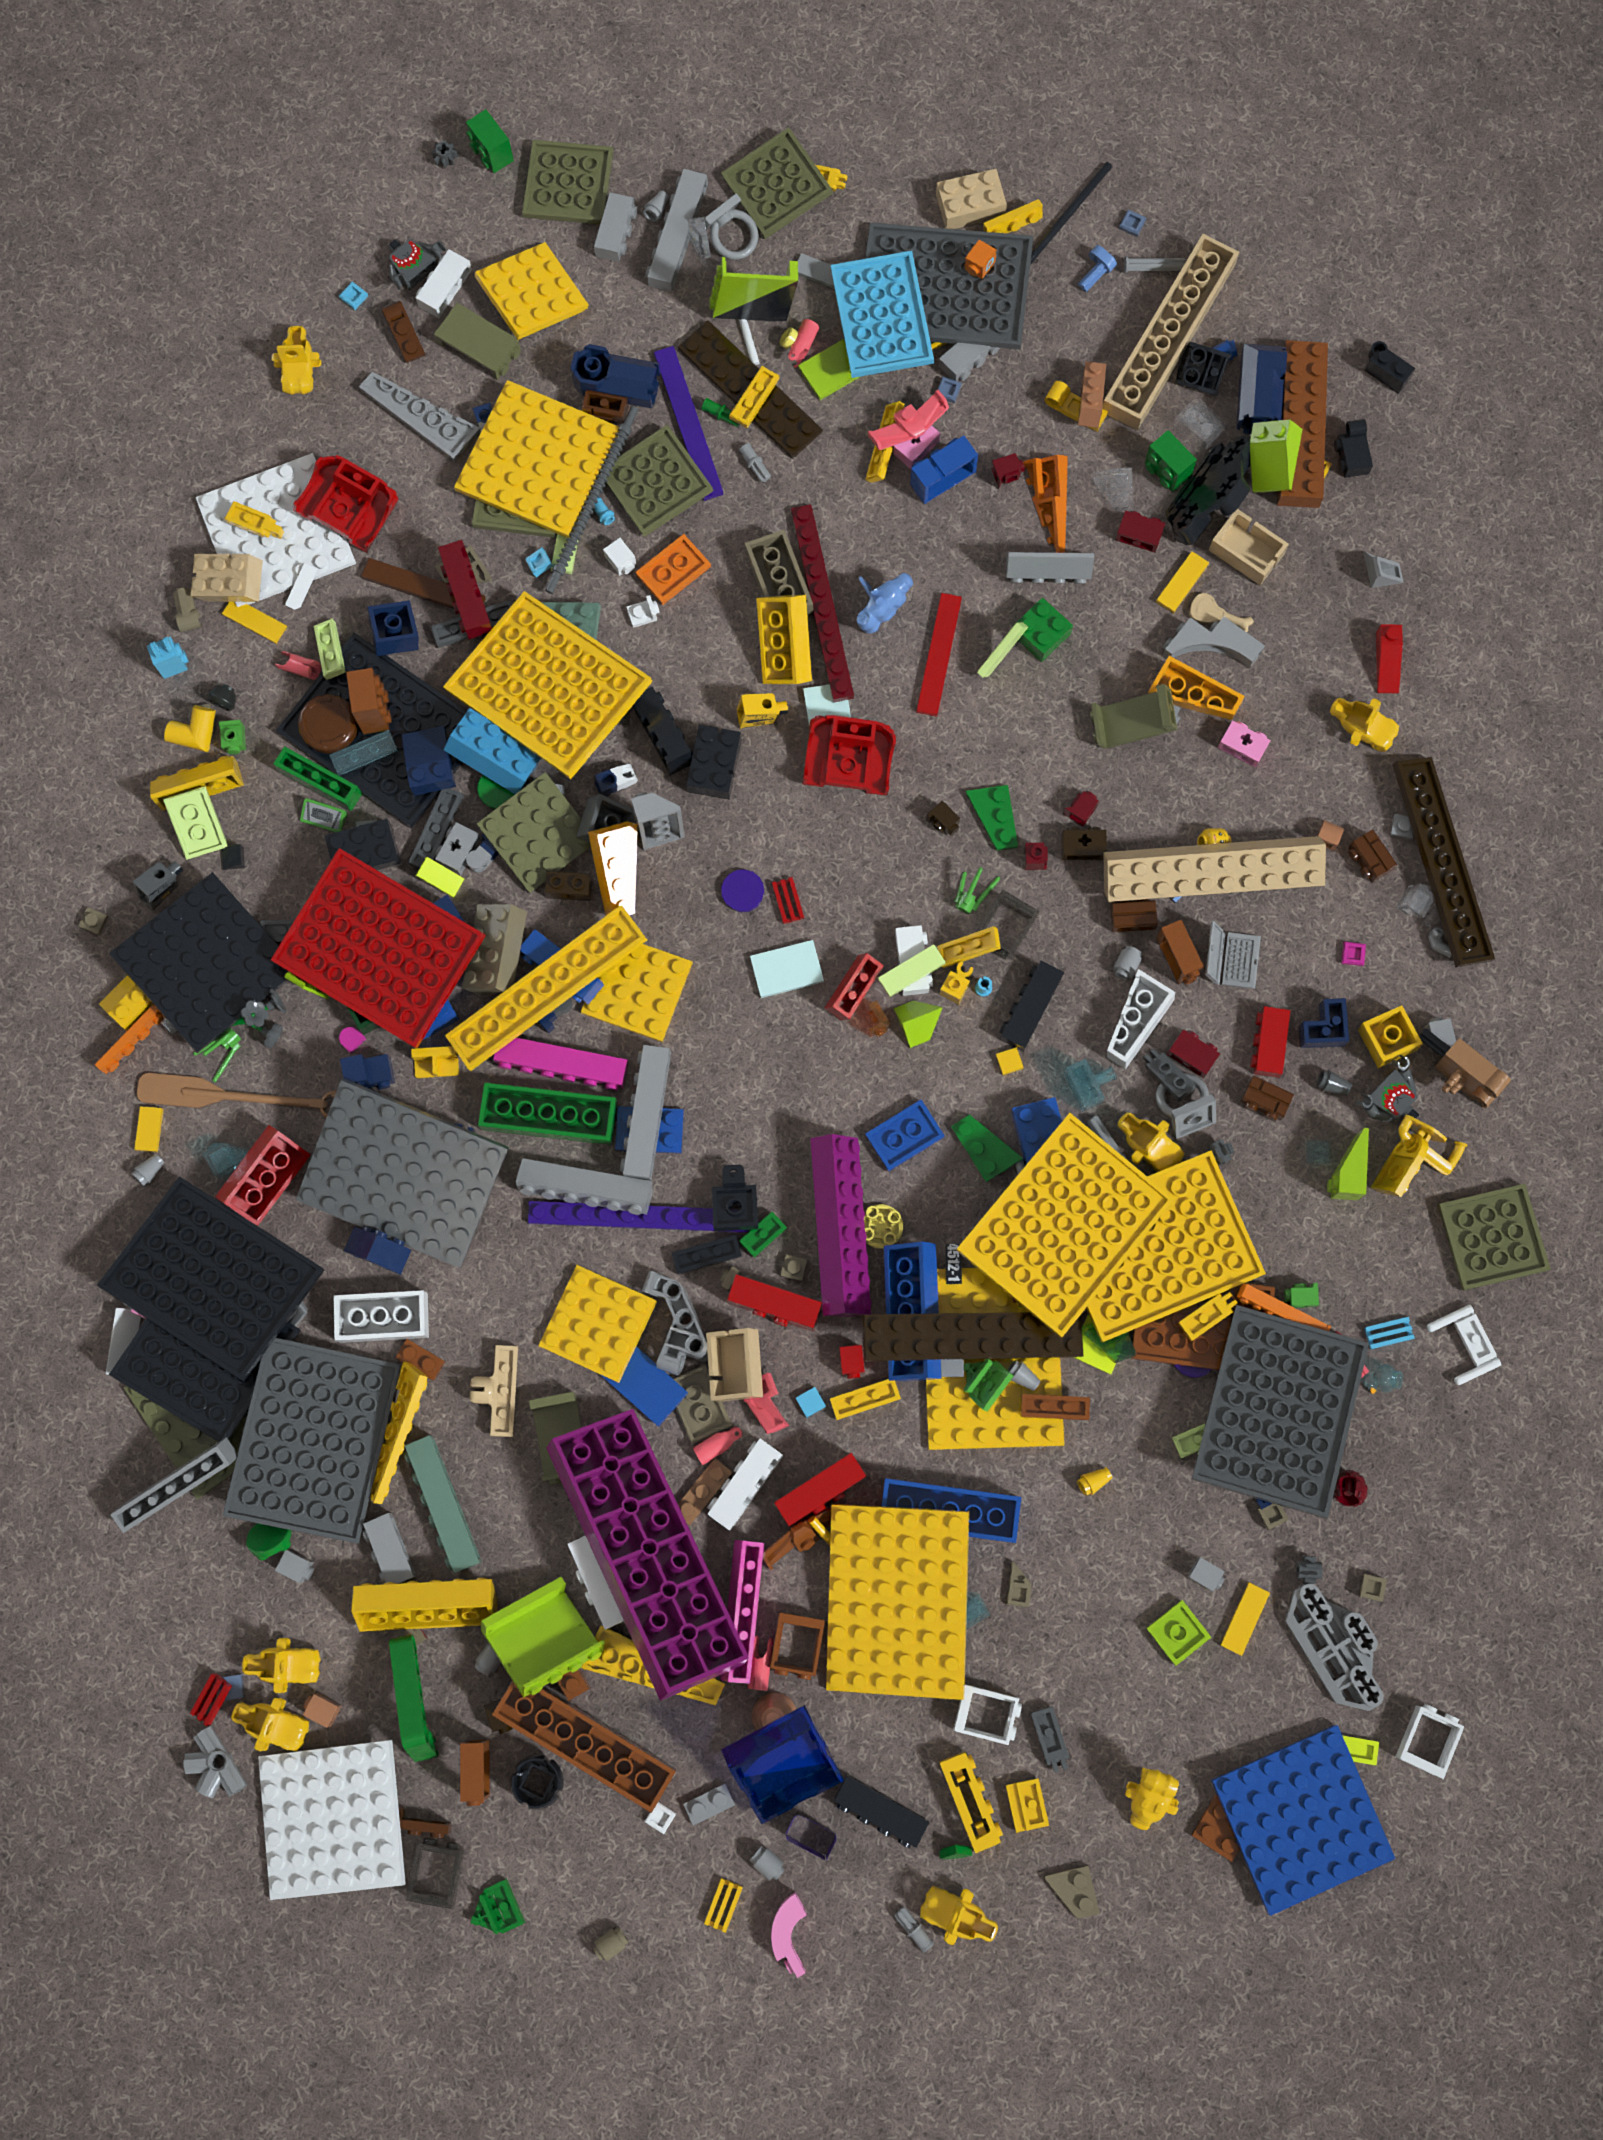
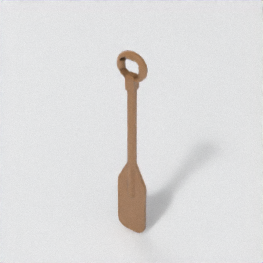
[137,1073,336,1118]

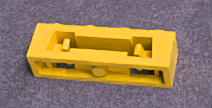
[939,1751,1003,1853]

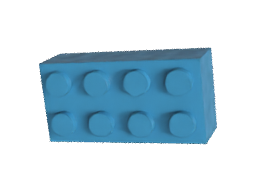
[444,708,541,794]

